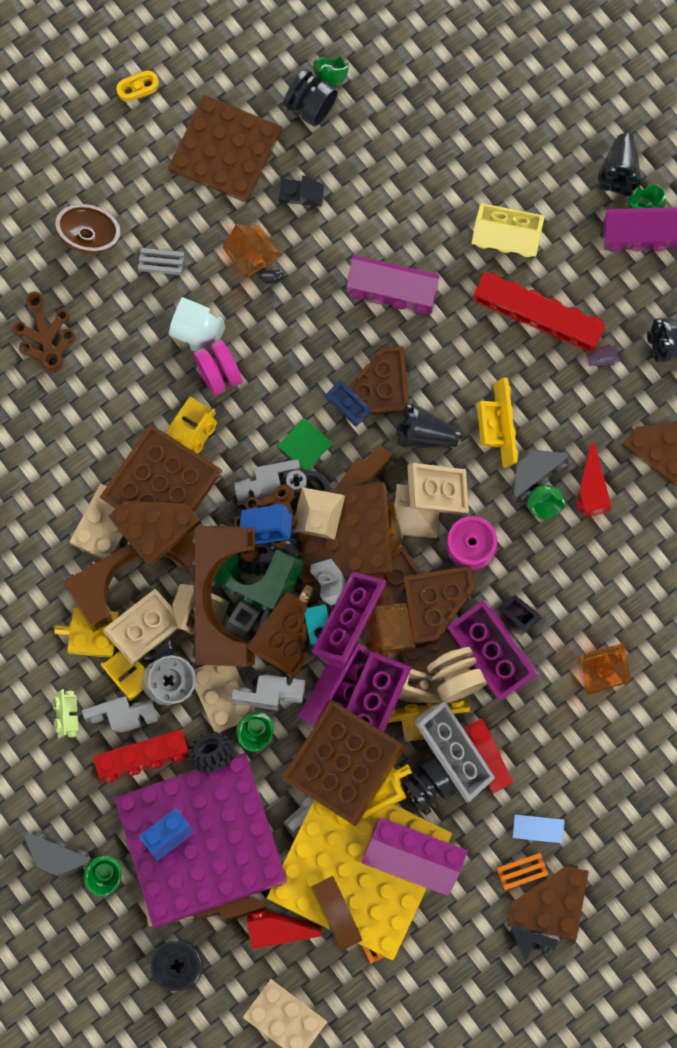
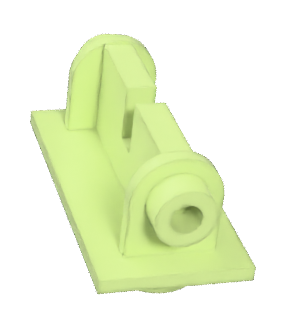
[53,689,79,739]

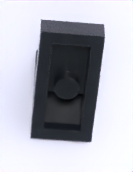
[279,175,324,207]
[498,595,542,636]
[510,926,558,962]

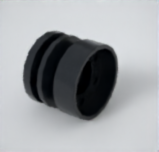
[283,69,339,127]
[400,753,458,816]
[151,941,204,991]

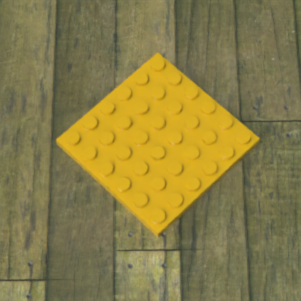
[266,800,452,961]

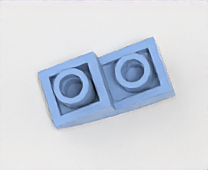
[513,815,565,843]

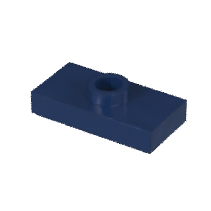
[325,380,372,427]

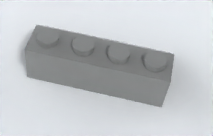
[415,701,495,803]

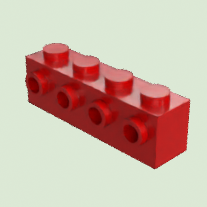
[93,729,190,783]

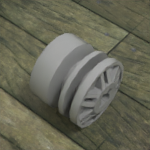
[142,655,196,706]

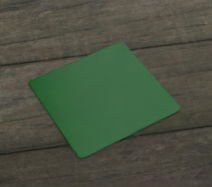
[278,418,333,471]

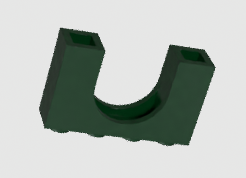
[212,524,304,613]

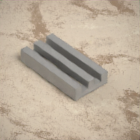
[138,248,184,275]

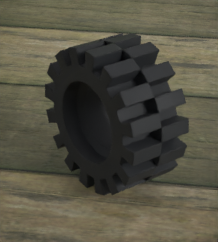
[188,732,233,774]

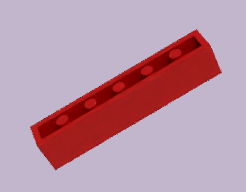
[473,271,606,353]

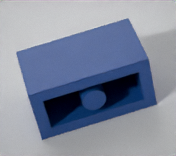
[240,504,292,544]
[138,808,194,861]

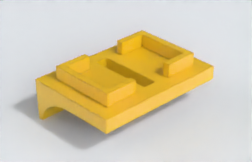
[165,397,216,435]
[101,651,145,701]

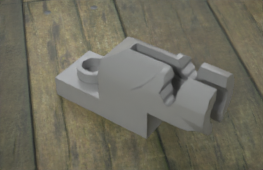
[234,459,300,505]
[310,559,348,612]
[232,675,305,711]
[82,696,158,733]

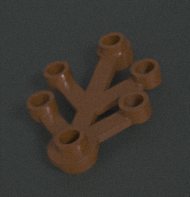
[13,291,75,373]
[234,484,298,564]

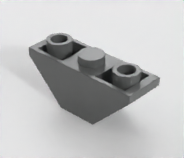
[513,450,569,503]
[225,599,265,640]
[24,831,92,878]

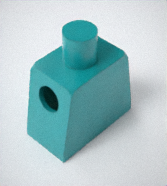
[304,604,329,658]

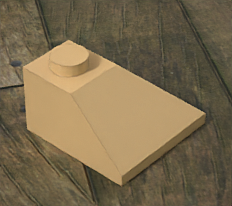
[392,484,439,539]
[292,487,345,540]
[173,584,229,635]

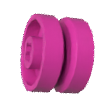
[193,339,243,396]
[447,516,497,572]

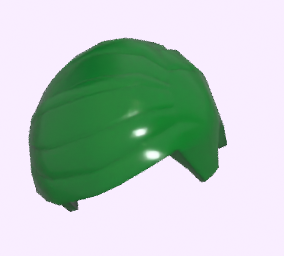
[313,56,349,86]
[628,184,667,209]
[528,485,565,520]
[236,712,274,752]
[83,856,122,896]

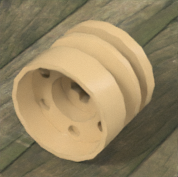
[427,647,487,703]

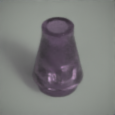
[586,344,620,367]

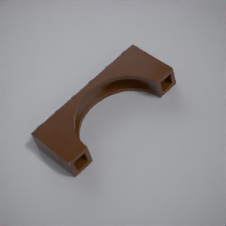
[193,526,255,667]
[64,531,195,633]

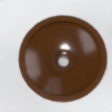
[55,204,120,254]

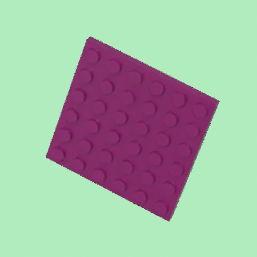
[115,753,287,929]

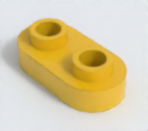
[117,71,159,102]

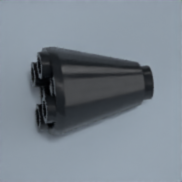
[598,133,642,196]
[647,318,677,362]
[396,403,461,448]

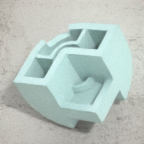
[169,297,225,351]

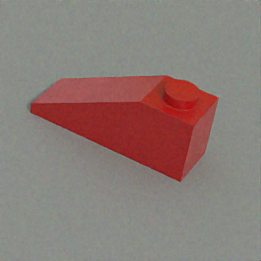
[576,443,612,518]
[463,718,513,794]
[247,910,322,949]

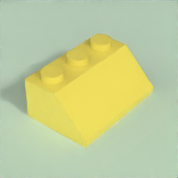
[472,203,545,257]

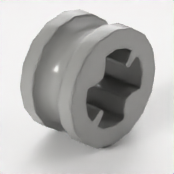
[286,470,307,493]

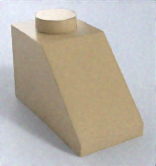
[398,669,444,703]

